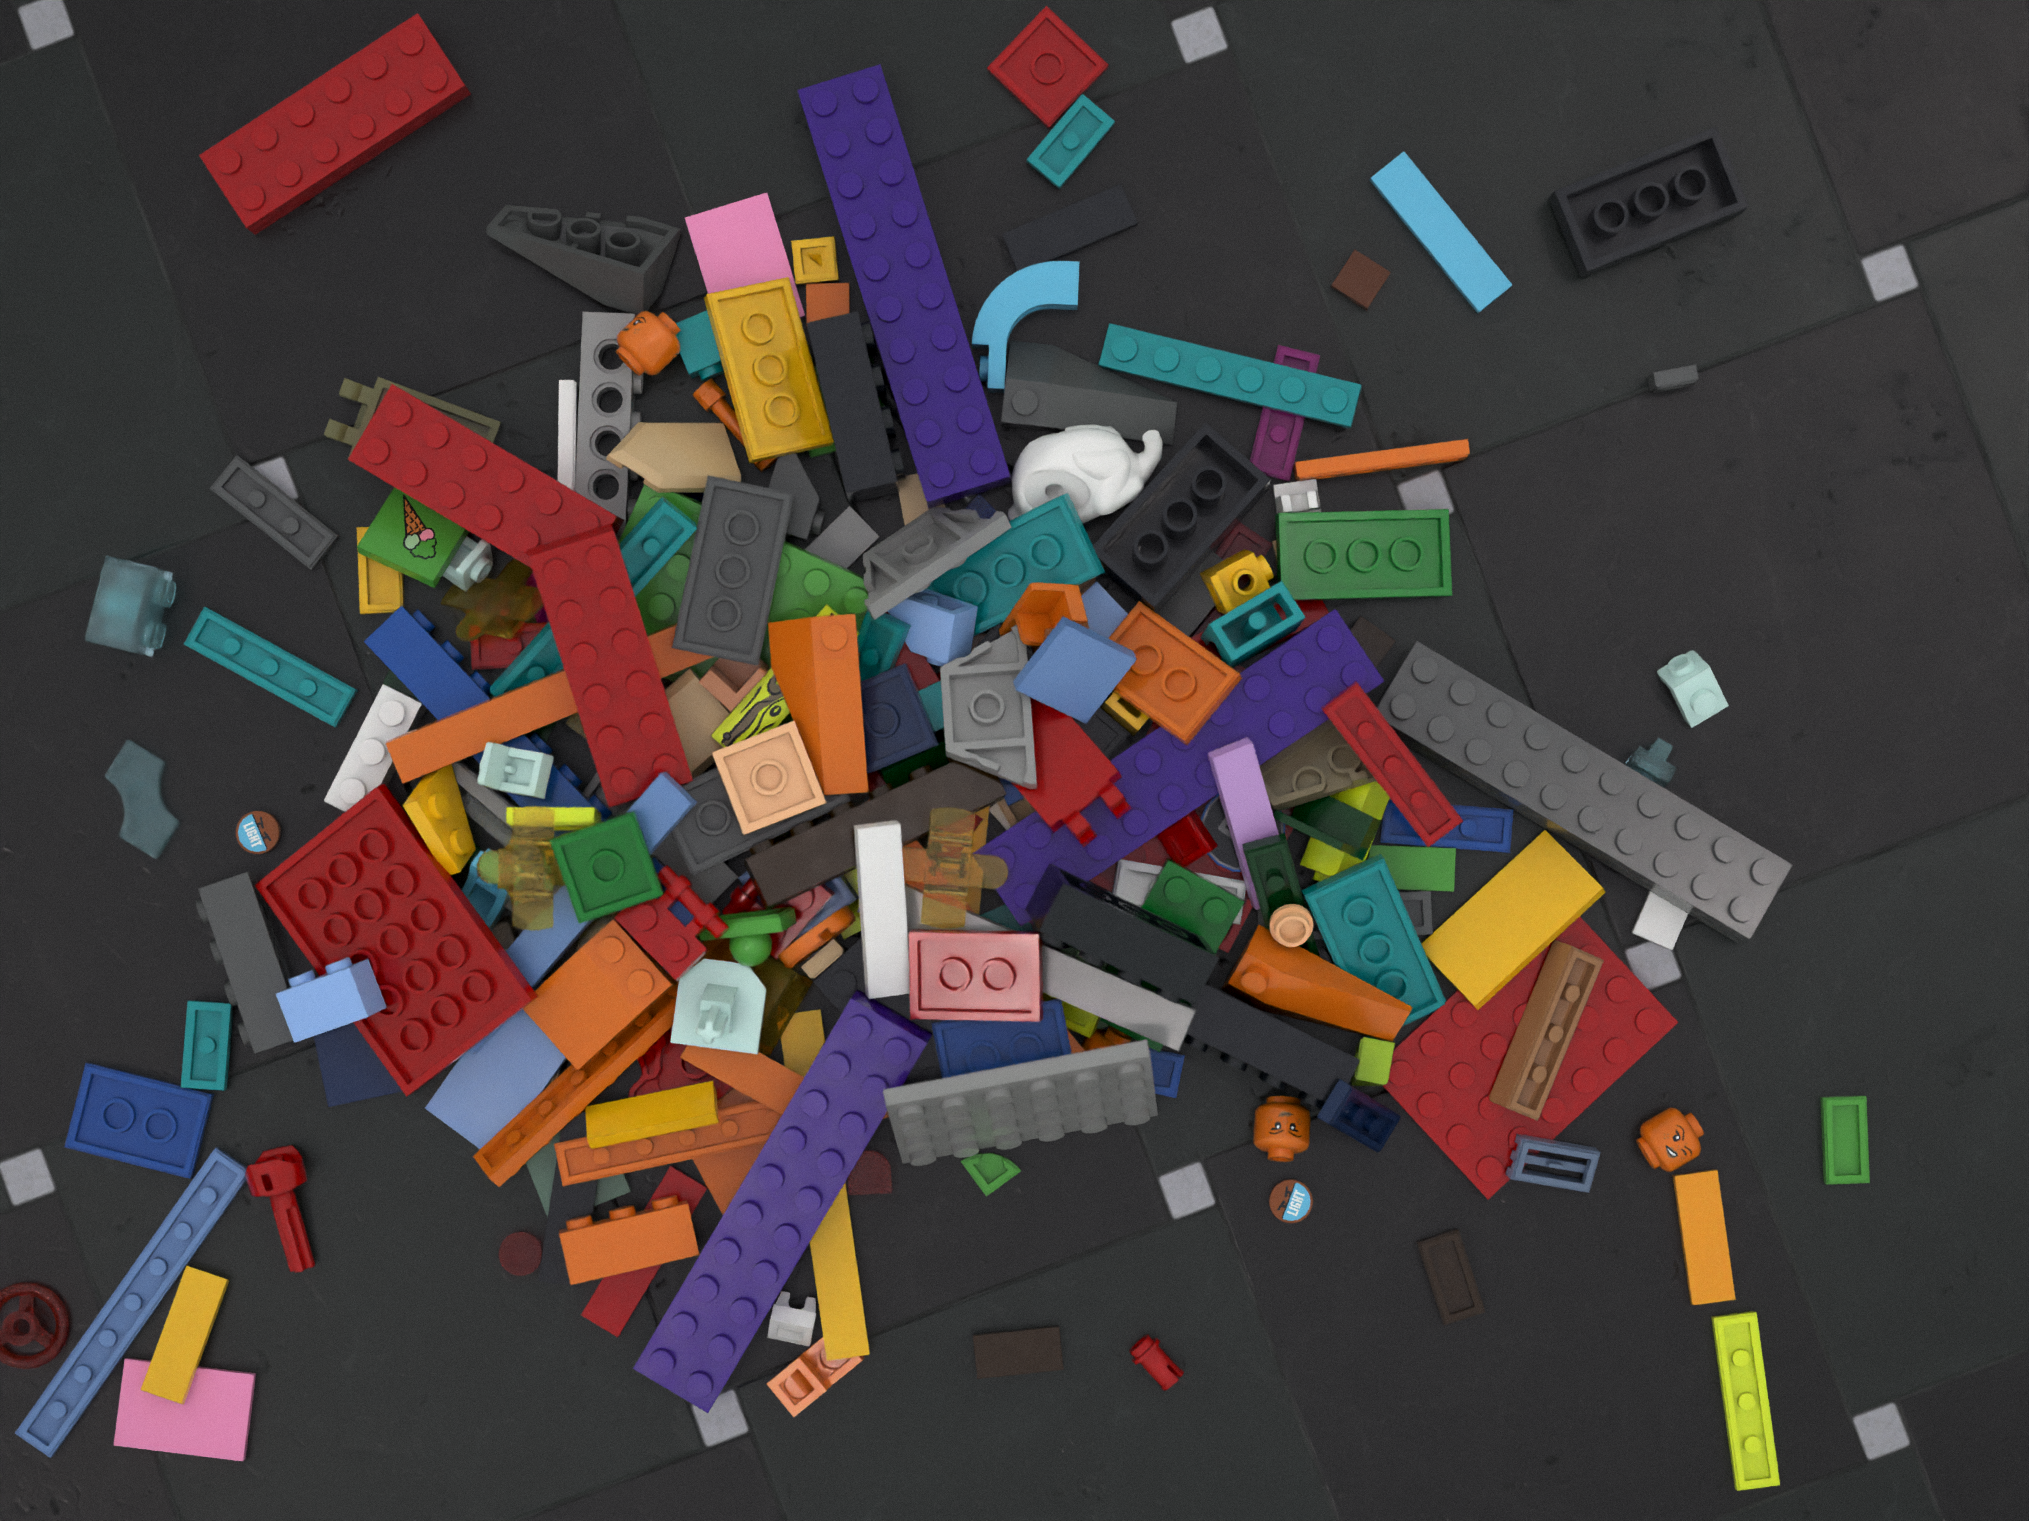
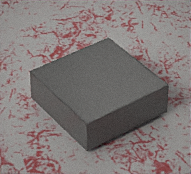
[1647,364,1699,393]

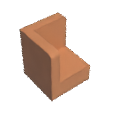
[699,658,770,711]

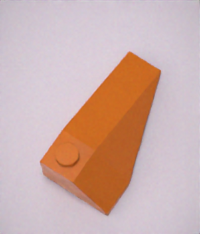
[768,614,868,795]
[1221,924,1413,1042]

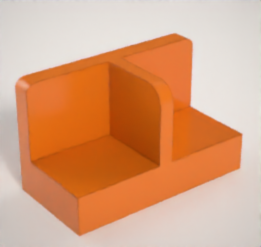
[999,582,1088,653]

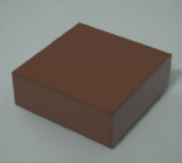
[1331,249,1391,310]

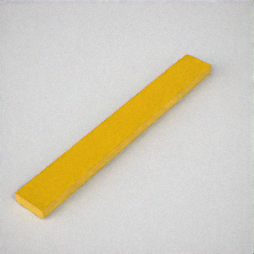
[778,1009,870,1361]

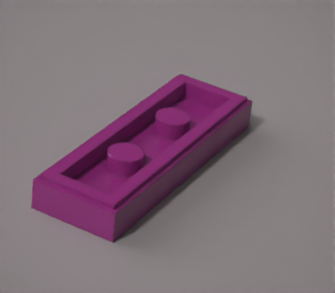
[1250,345,1320,482]

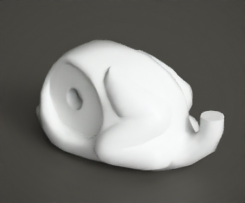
[1008,425,1163,524]

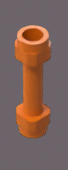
[692,378,778,473]

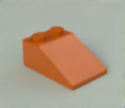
[523,919,676,1071]

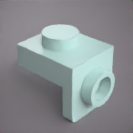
[443,537,493,592]
[1657,650,1729,728]
[477,742,554,799]

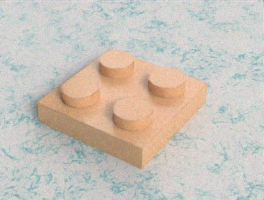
[712,721,826,836]

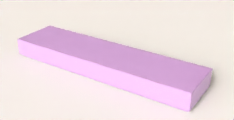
[1207,737,1278,910]

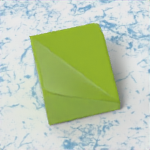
[1350,1037,1395,1086]

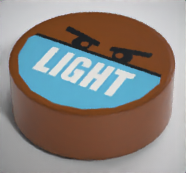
[236,811,281,854]
[1269,1179,1313,1223]

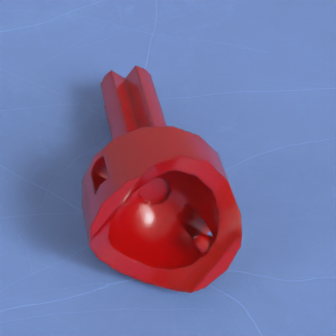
[245,1145,315,1273]

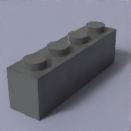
[196,872,293,1054]

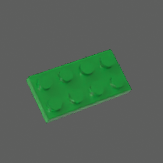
[1275,509,1452,601]
[1100,858,1245,1053]

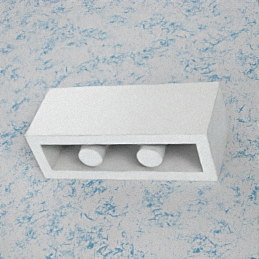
[324,684,427,812]

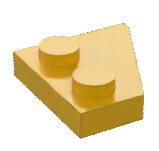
[403,764,476,875]

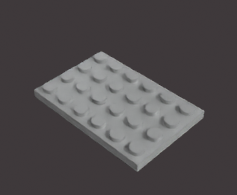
[883,1040,1158,1166]

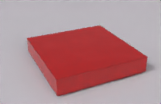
[987,6,1109,129]

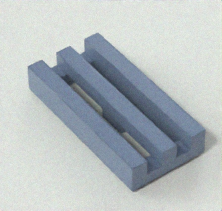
[1506,1134,1601,1193]

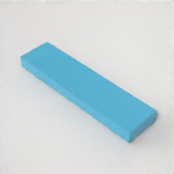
[1370,151,1512,314]

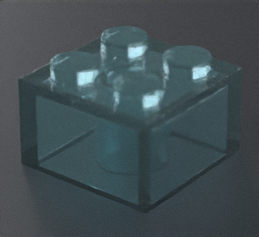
[85,555,176,657]

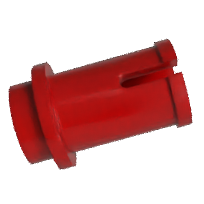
[1129,1334,1184,1391]

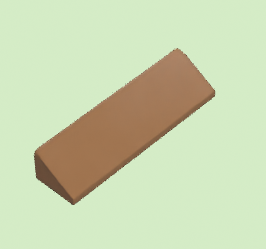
[1489,940,1604,1121]

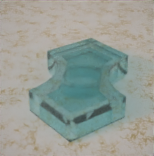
[105,740,181,859]

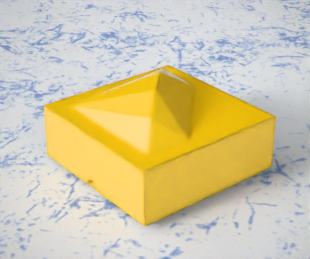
[791,236,840,285]

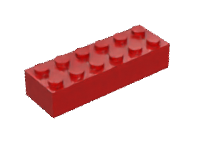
[199,13,471,235]
[348,384,624,568]
[526,523,693,807]

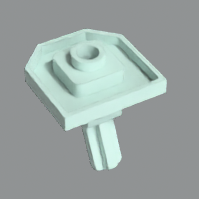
[670,958,767,1054]

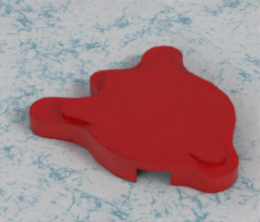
[628,1027,734,1101]

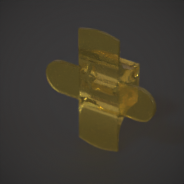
[441,559,544,641]
[477,806,565,930]
[902,807,1008,929]

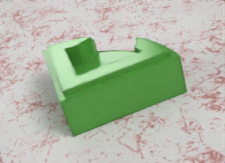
[961,1152,1021,1197]

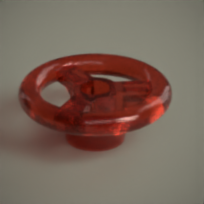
[0,1282,69,1369]

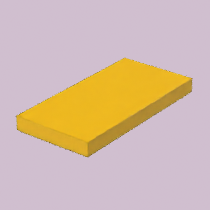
[704,277,834,463]
[1421,830,1606,1010]

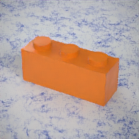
[559,1195,700,1285]

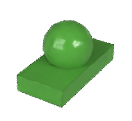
[699,907,797,966]

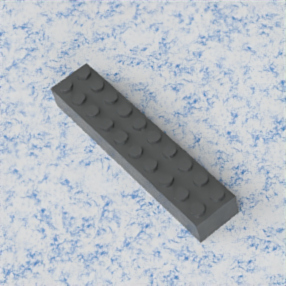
[1376,641,1792,944]

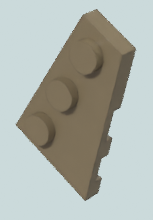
[1259,719,1377,812]

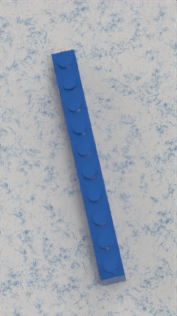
[364,605,694,926]

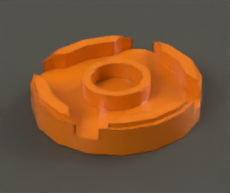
[778,905,856,969]

